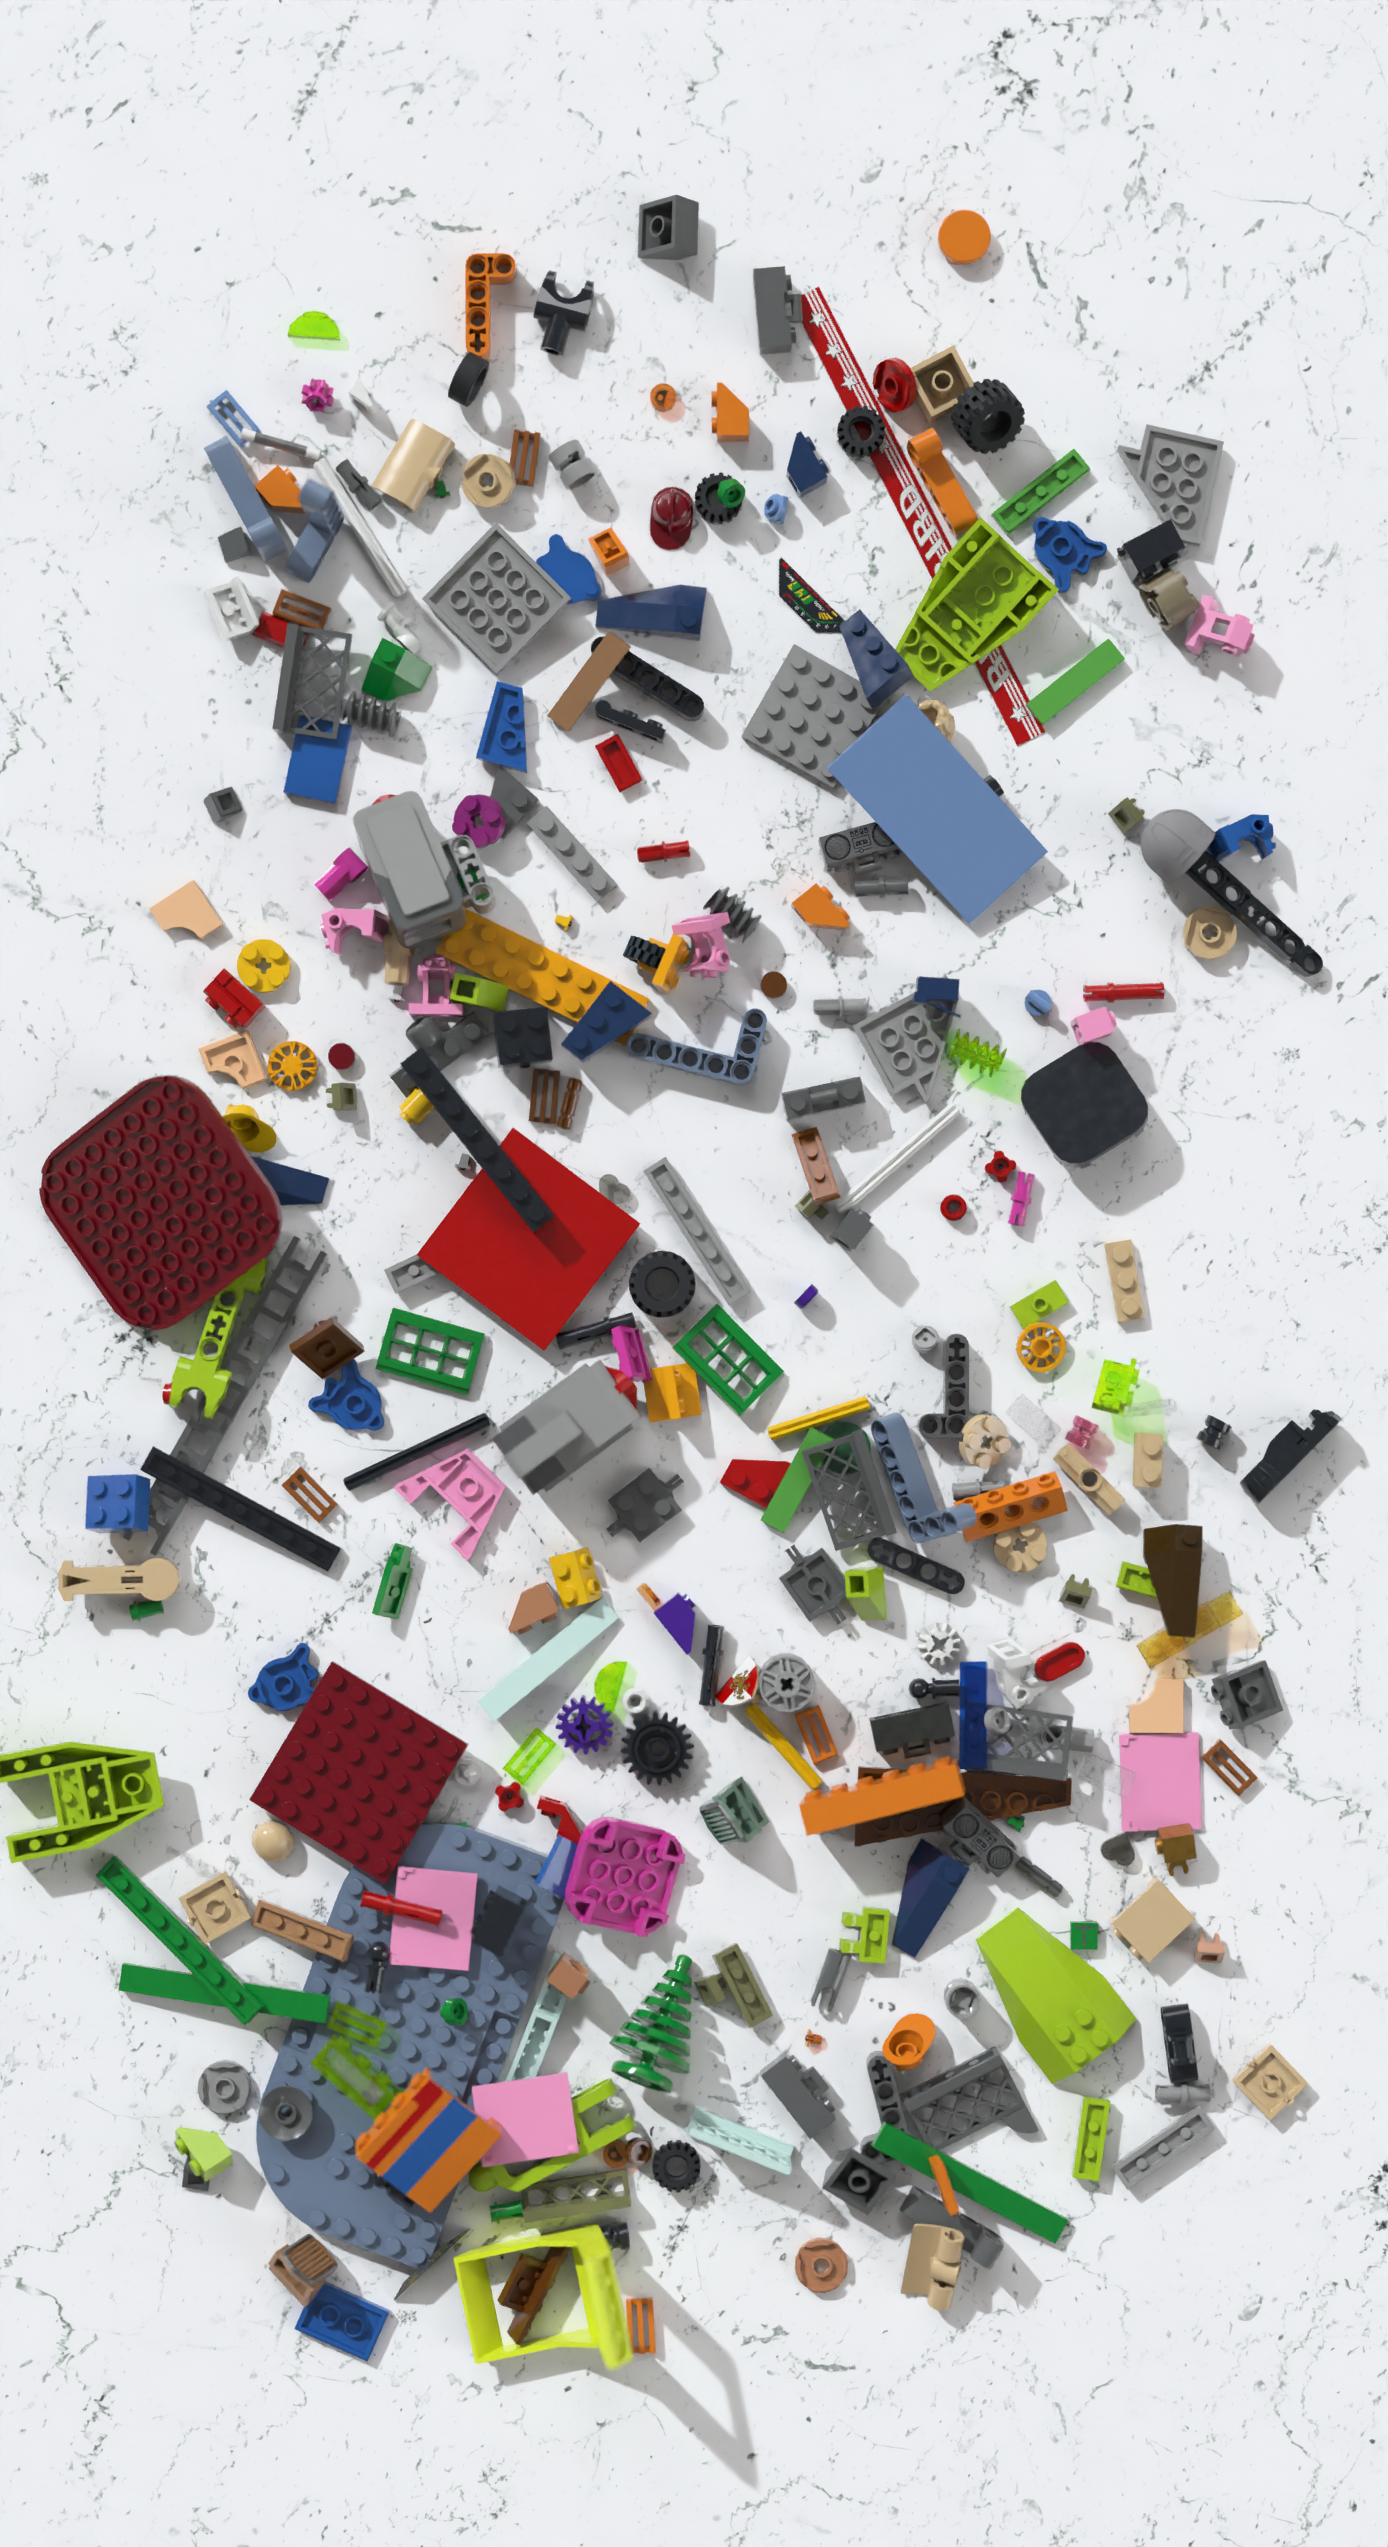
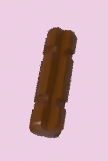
[557,1078,583,1130]

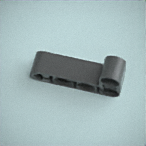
[917,1334,969,1438]
[860,2051,908,2164]
[899,2186,1005,2270]

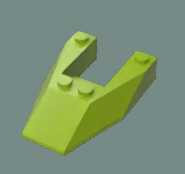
[0,1741,165,1863]

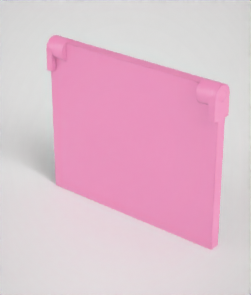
[1119,1732,1201,1832]
[388,1866,478,1971]
[472,2072,580,2167]

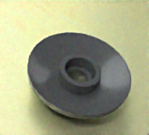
[259,2086,313,2141]

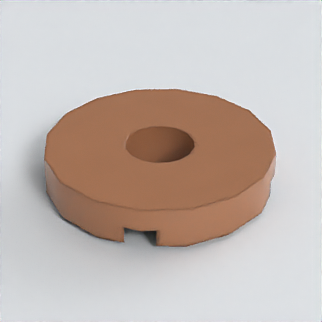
[795,2237,848,2293]

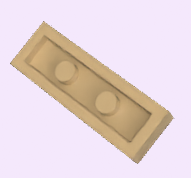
[1104,1239,1145,1322]

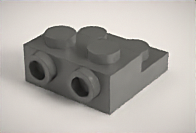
[1211,1660,1283,1729]

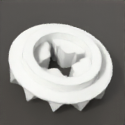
[918,1623,960,1665]

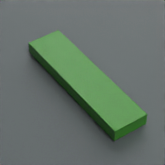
[991,449,1091,536]
[1025,638,1125,726]
[761,1426,834,1533]

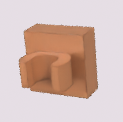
[1194,1933,1225,1963]

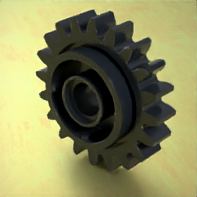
[620,1711,694,1786]

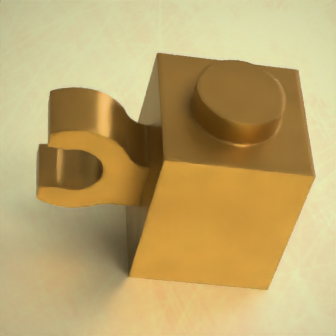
[1154,1823,1197,1876]

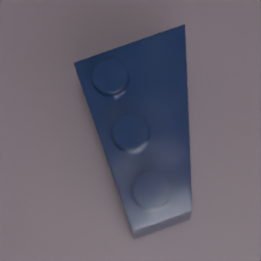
[839,609,914,710]
[561,981,653,1063]

